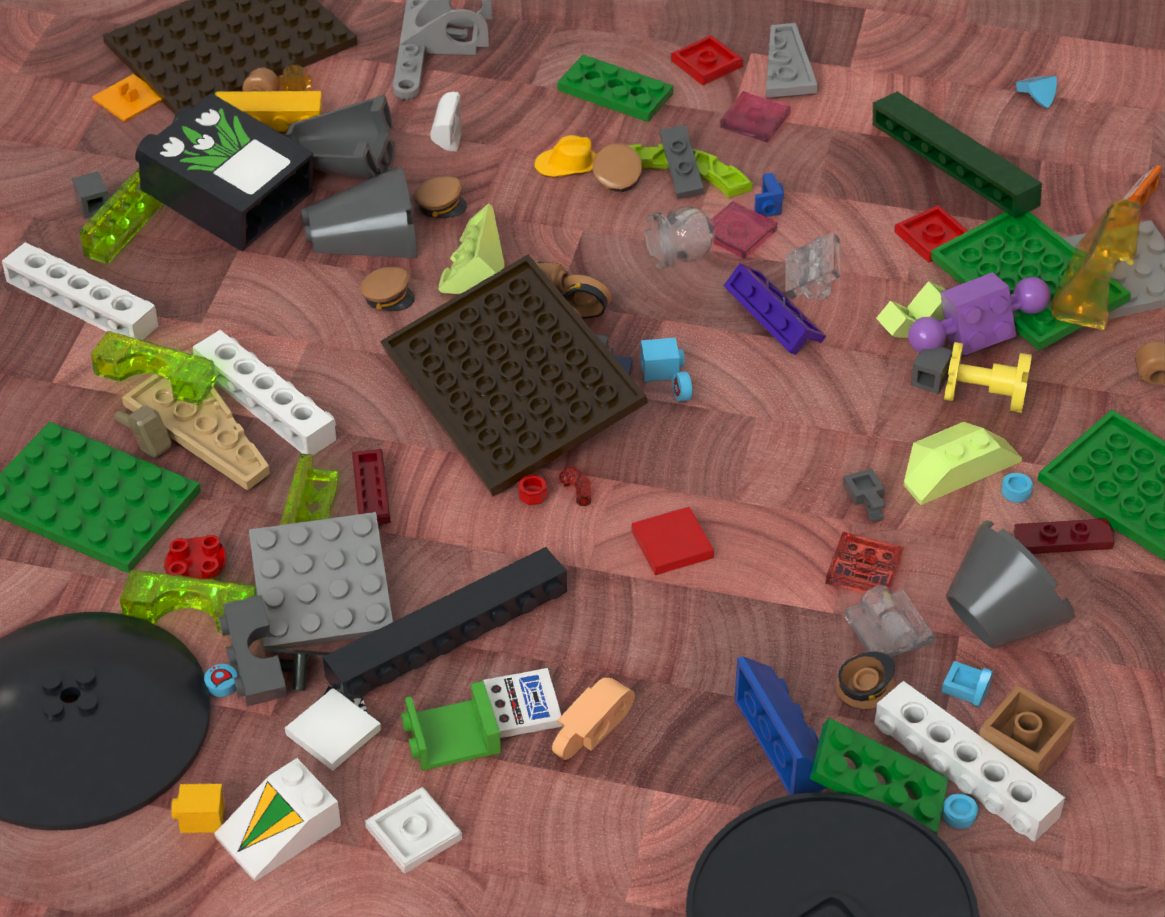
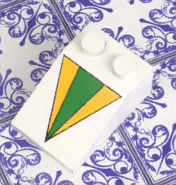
[215,758,341,882]

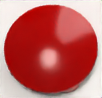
[164,535,227,585]

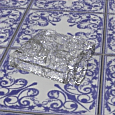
[785,232,840,301]
[845,585,934,658]

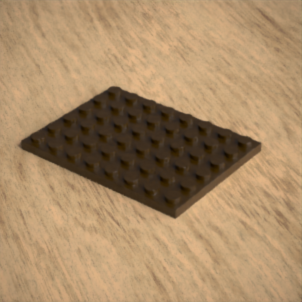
[103,0,358,115]
[380,254,648,496]

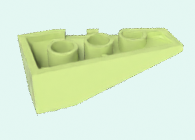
[438,203,505,294]

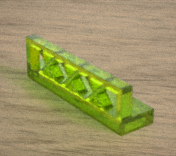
[79,168,163,264]
[280,453,339,525]

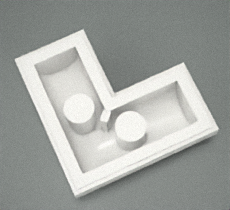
[430,92,462,151]

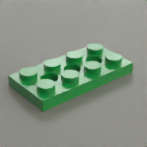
[557,55,673,122]
[810,718,949,834]

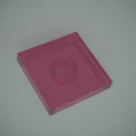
[720,91,791,143]
[700,201,777,259]

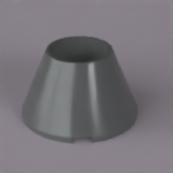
[946,520,1075,649]

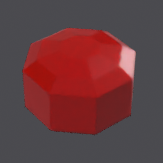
[518,475,548,505]

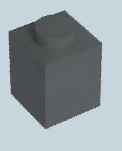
[72,171,111,219]
[911,346,953,394]

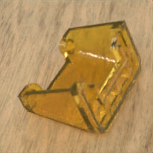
[1051,200,1141,330]

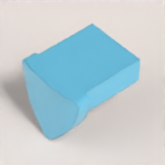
[1016,76,1057,108]
[942,661,994,707]

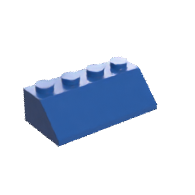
[734,656,827,795]

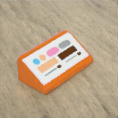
[1116,165,1162,217]

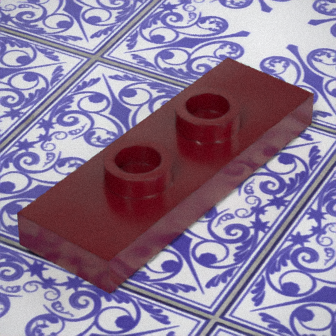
[352,449,391,524]
[1014,519,1115,554]

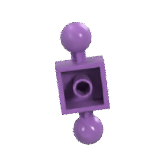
[908,272,1051,356]

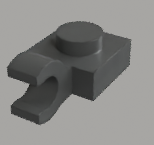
[843,469,885,522]

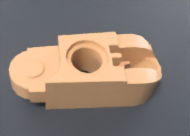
[552,678,635,760]

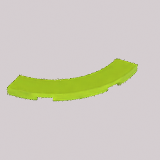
[628,144,753,198]

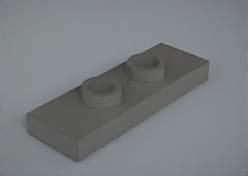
[659,124,704,199]

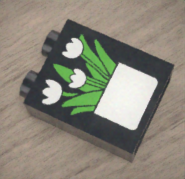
[135,93,314,252]

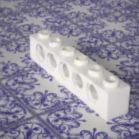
[2,242,159,346]
[192,330,336,459]
[874,681,1065,842]

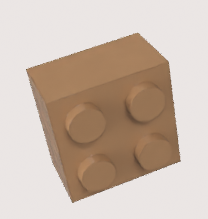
[979,685,1076,779]

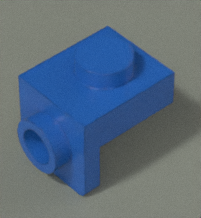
[754,173,784,219]

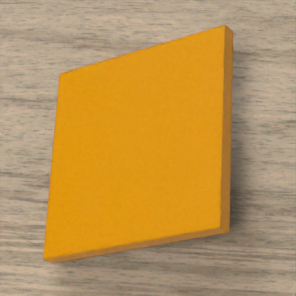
[92,74,162,122]

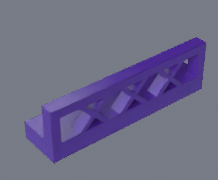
[723,263,826,354]

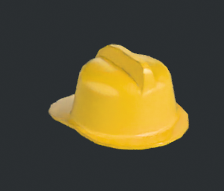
[535,135,596,177]

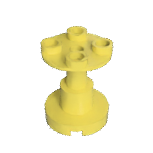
[944,342,1032,413]

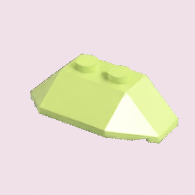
[903,422,1022,505]

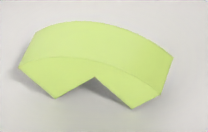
[876,281,946,338]

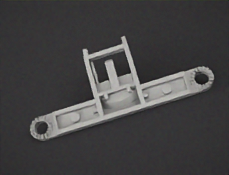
[393,0,492,101]

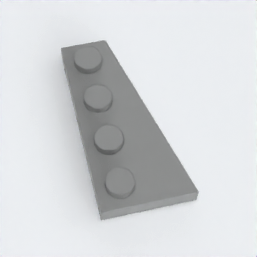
[766,23,817,98]

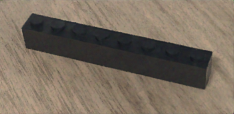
[323,547,567,701]

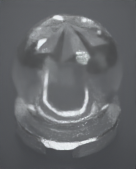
[644,206,715,269]

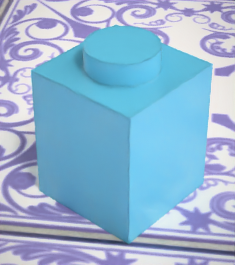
[640,337,685,382]

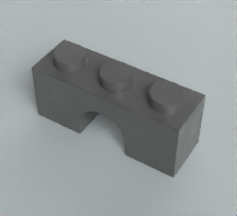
[218,595,286,706]

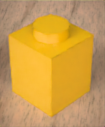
[172,784,225,833]

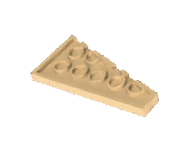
[122,350,270,491]

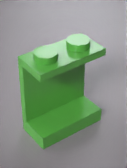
[401,681,501,771]

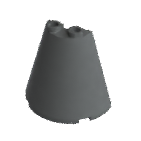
[285,95,395,179]
[301,167,417,258]

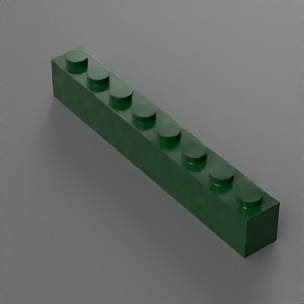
[872,91,1042,218]

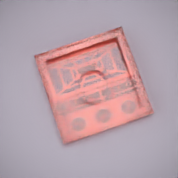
[825,532,904,600]

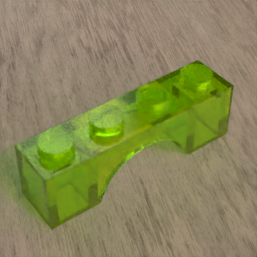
[90,331,217,405]
[120,570,257,633]

